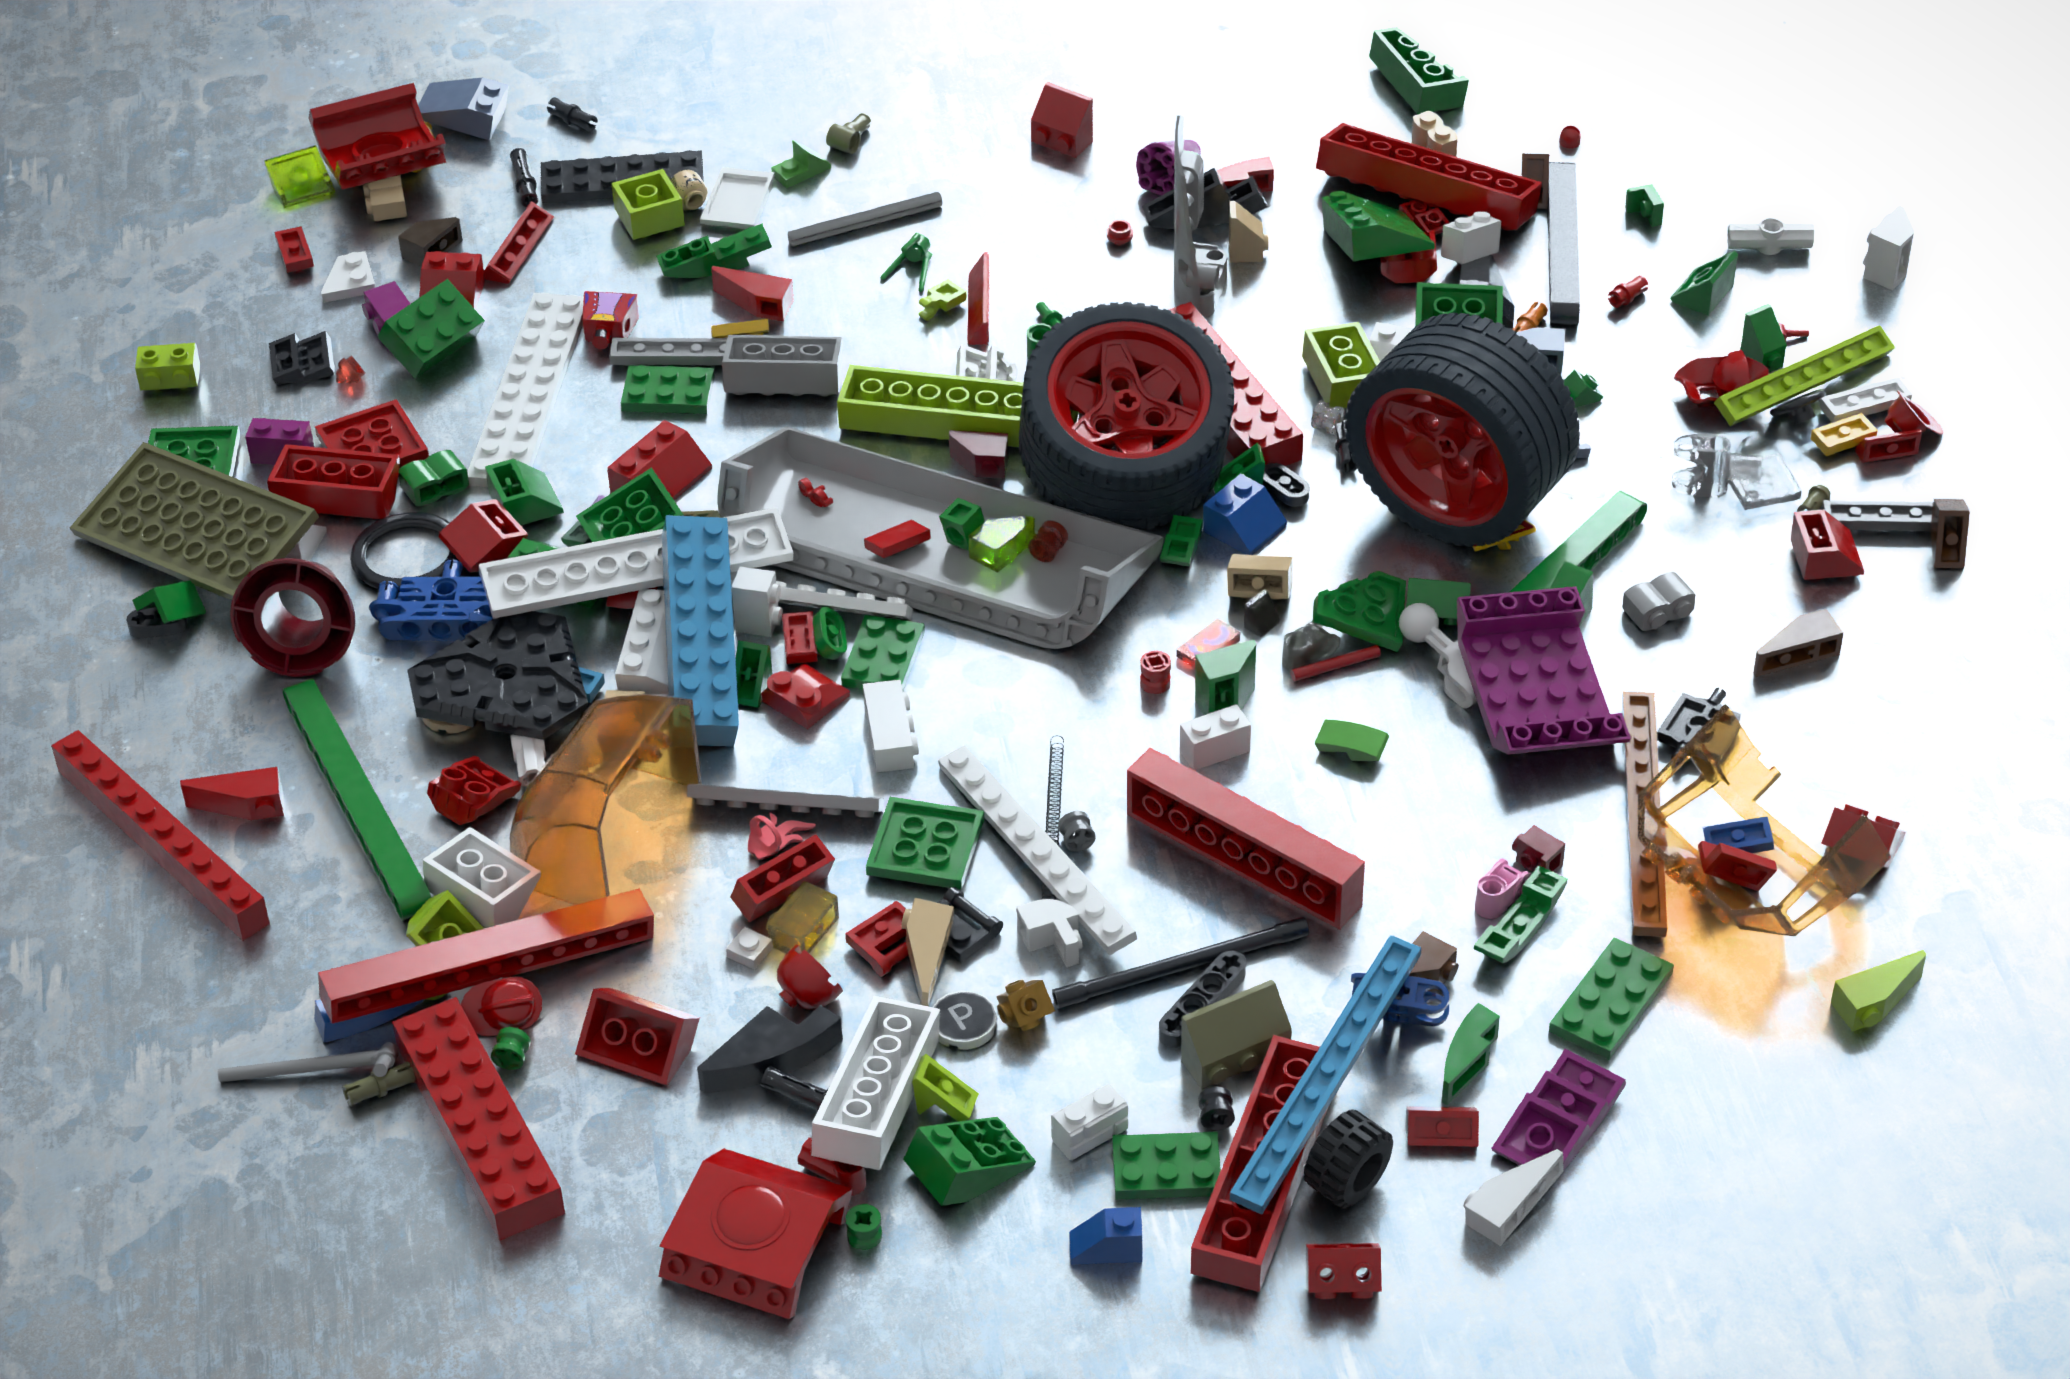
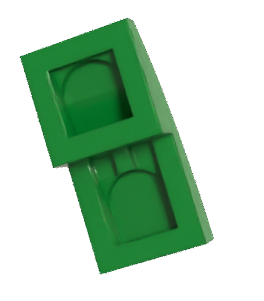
[1160,515,1203,567]

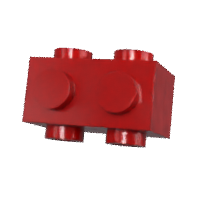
[1306,1243,1382,1299]

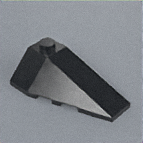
[1460,254,1515,328]

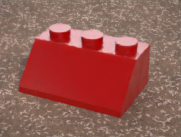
[607,420,712,501]
[575,988,700,1085]

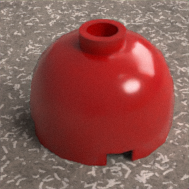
[777,944,843,1011]

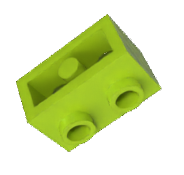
[135,343,200,391]

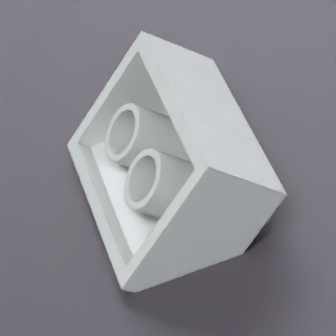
[423,827,541,928]

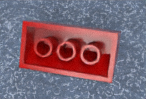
[267,444,400,519]

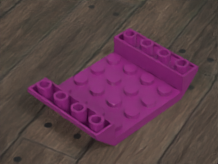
[1457,586,1631,755]

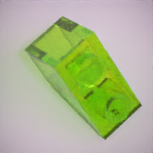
[969,516,1036,573]

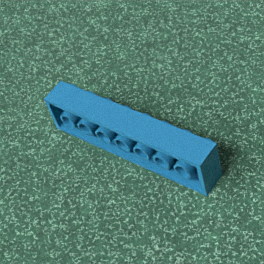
[662,515,739,747]

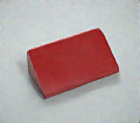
[1855,429,1922,463]

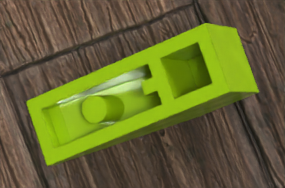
[1831,950,1927,1031]

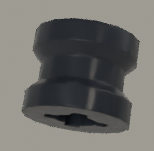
[1198,1087,1235,1130]

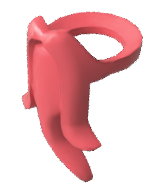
[748,813,816,860]

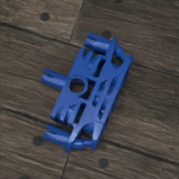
[369,560,493,641]

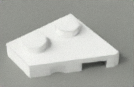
[321,251,376,303]

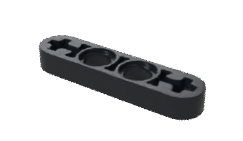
[1159,951,1246,1048]

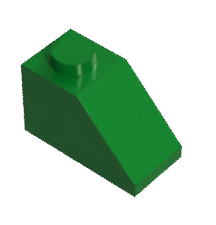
[1740,304,1787,373]

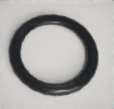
[350,512,460,593]

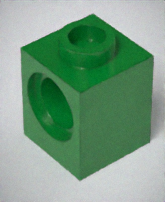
[939,498,989,551]

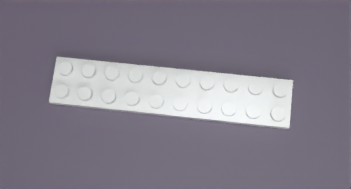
[467,293,584,487]
[479,507,793,619]

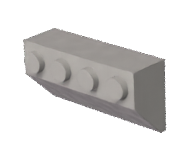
[722,335,843,396]

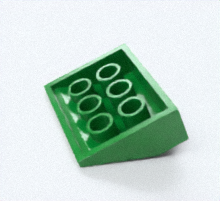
[1321,191,1435,261]

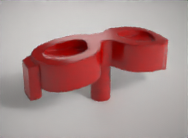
[798,477,833,507]

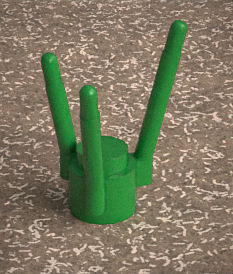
[880,232,933,293]

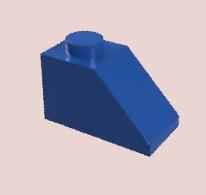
[1069,1207,1143,1265]

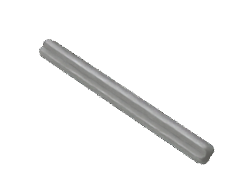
[787,191,943,246]

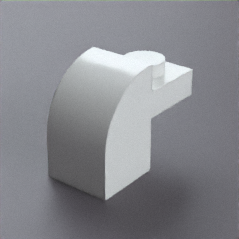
[1016,899,1083,967]

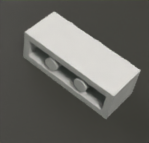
[863,680,919,773]

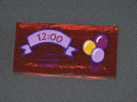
[1176,618,1241,669]

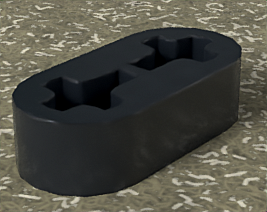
[126,607,188,638]

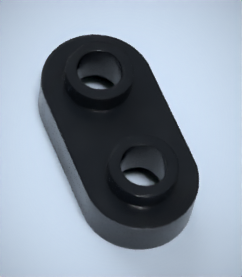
[1262,463,1310,507]

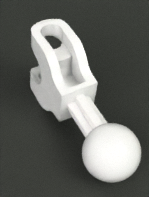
[1399,603,1477,708]

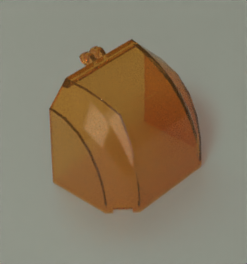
[509,694,702,905]

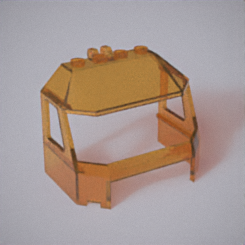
[1638,704,1892,937]

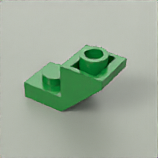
[1564,369,1604,408]

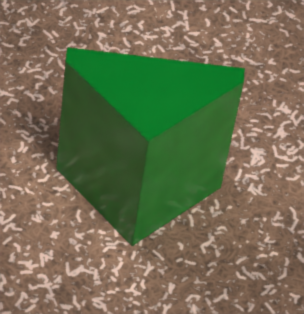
[1670,250,1738,316]

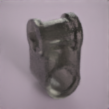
[1281,620,1341,671]

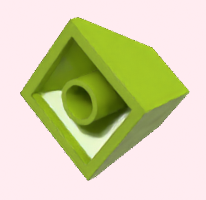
[406,890,484,947]

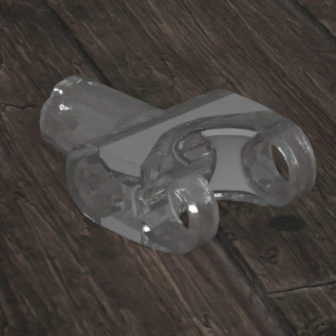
[1671,434,1763,497]

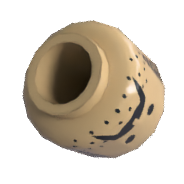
[670,170,708,210]

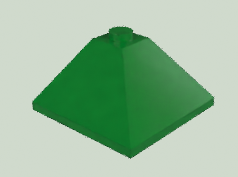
[576,468,684,542]

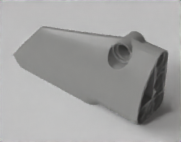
[1173,115,1227,317]

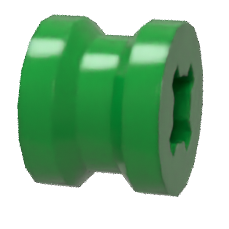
[490,1027,531,1070]
[845,1204,882,1250]

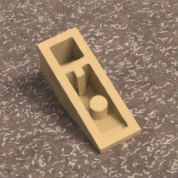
[901,898,954,1007]

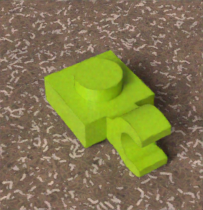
[918,279,967,321]

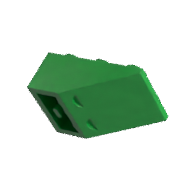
[903,1116,1036,1206]

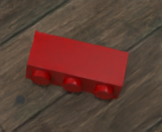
[730,834,835,923]

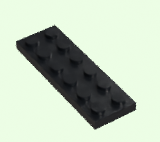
[541,150,704,203]

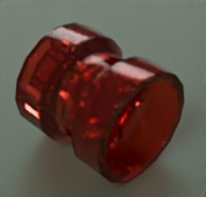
[1028,520,1068,562]

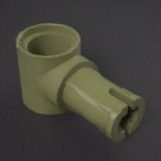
[826,113,872,154]

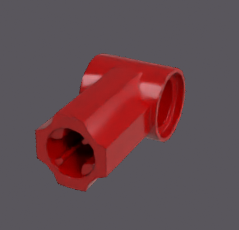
[797,1137,866,1196]

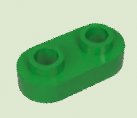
[813,607,847,660]

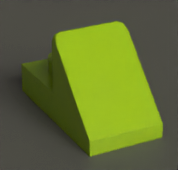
[912,1054,979,1122]

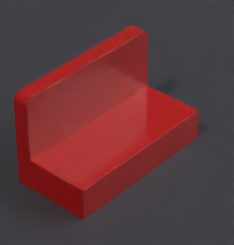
[1697,840,1777,891]
[1406,1106,1479,1147]

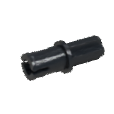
[1335,419,1357,472]

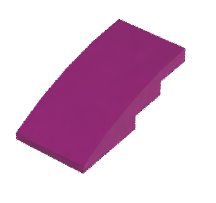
[1491,1049,1626,1171]

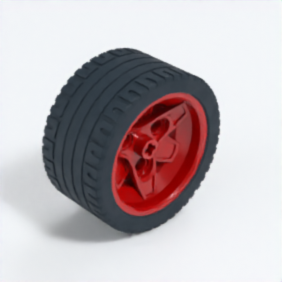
[1019,302,1234,530]
[1345,313,1580,547]

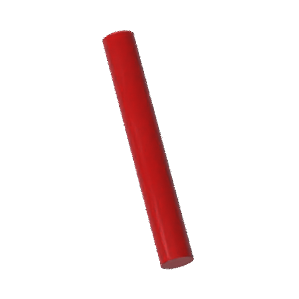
[1290,645,1381,682]

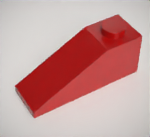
[180,767,284,821]

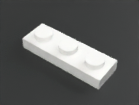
[1819,377,1913,423]

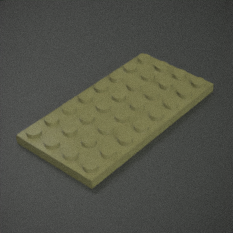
[69,442,319,600]

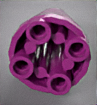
[1136,139,1201,195]

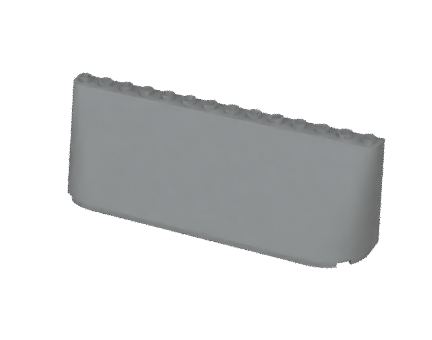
[717,427,1163,649]

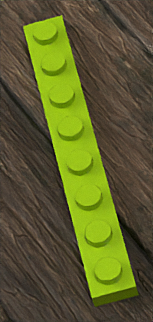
[1714,325,1896,426]

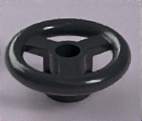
[1769,389,1826,425]

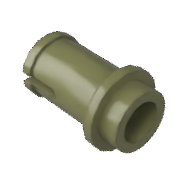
[1797,484,1831,512]

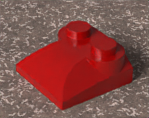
[761,663,850,730]

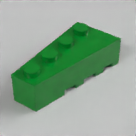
[1369,27,1469,114]

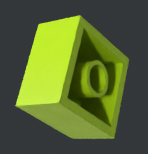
[611,169,685,240]

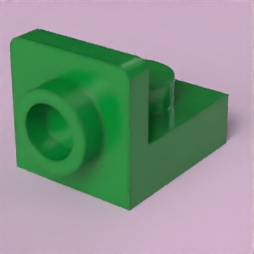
[1625,184,1664,227]

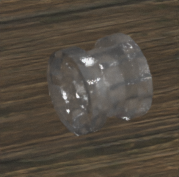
[1311,400,1345,435]

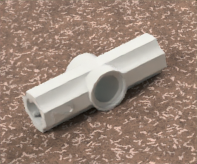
[1727,217,1815,255]
[511,734,547,790]

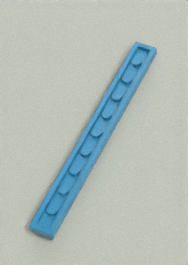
[1230,935,1421,1214]

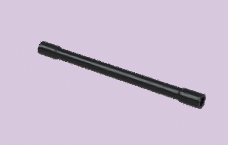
[1052,917,1309,1009]

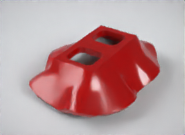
[1673,356,1769,407]

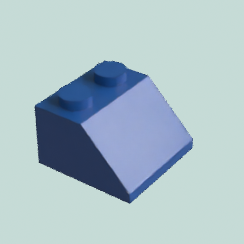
[1203,474,1287,555]

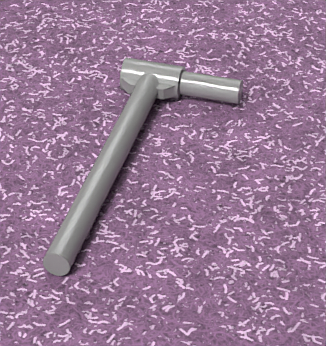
[218,1042,399,1082]

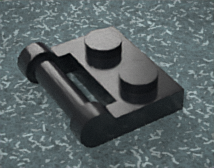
[937,887,1003,963]

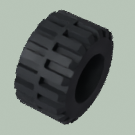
[1304,1109,1394,1208]

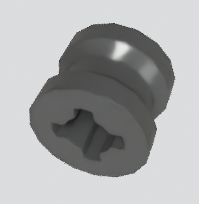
[1058,810,1096,852]

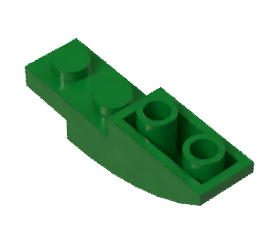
[656,223,772,278]

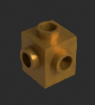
[996,979,1055,1031]

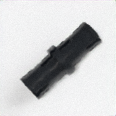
[547,97,598,132]

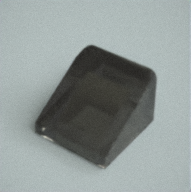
[1244,589,1280,637]

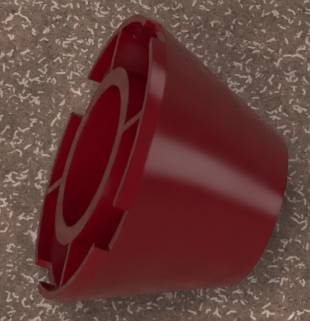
[230,558,356,677]

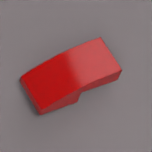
[1399,199,1450,235]

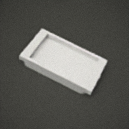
[700,167,775,229]

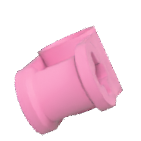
[1475,858,1531,919]

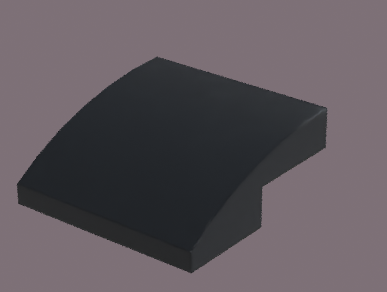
[269,331,335,383]

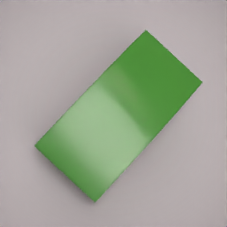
[1314,719,1389,761]

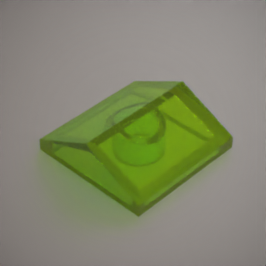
[264,145,335,208]

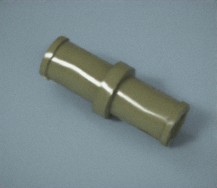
[342,1061,415,1106]

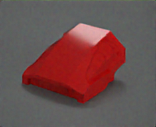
[1380,231,1438,283]
[427,756,522,825]

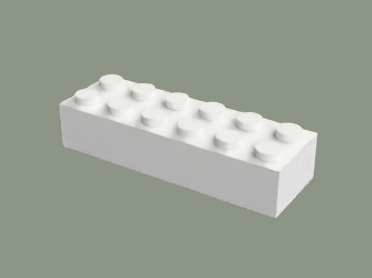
[811,996,940,1170]

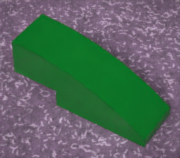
[1442,1002,1500,1105]

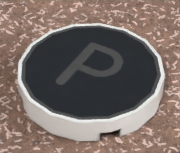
[932,990,998,1050]

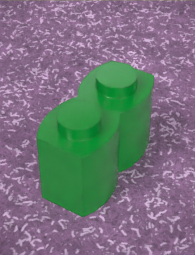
[398,450,469,506]

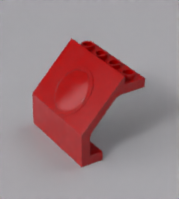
[308,82,446,190]
[658,1148,853,1319]

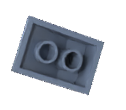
[418,77,509,141]

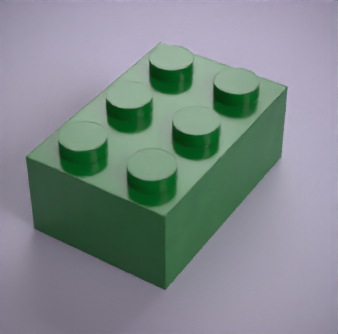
[377,279,485,379]

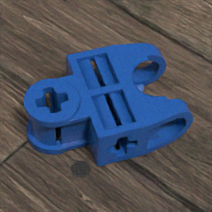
[1347,973,1450,1026]

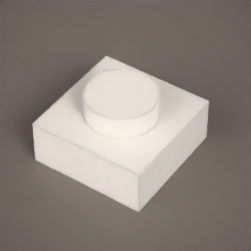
[726,927,773,970]

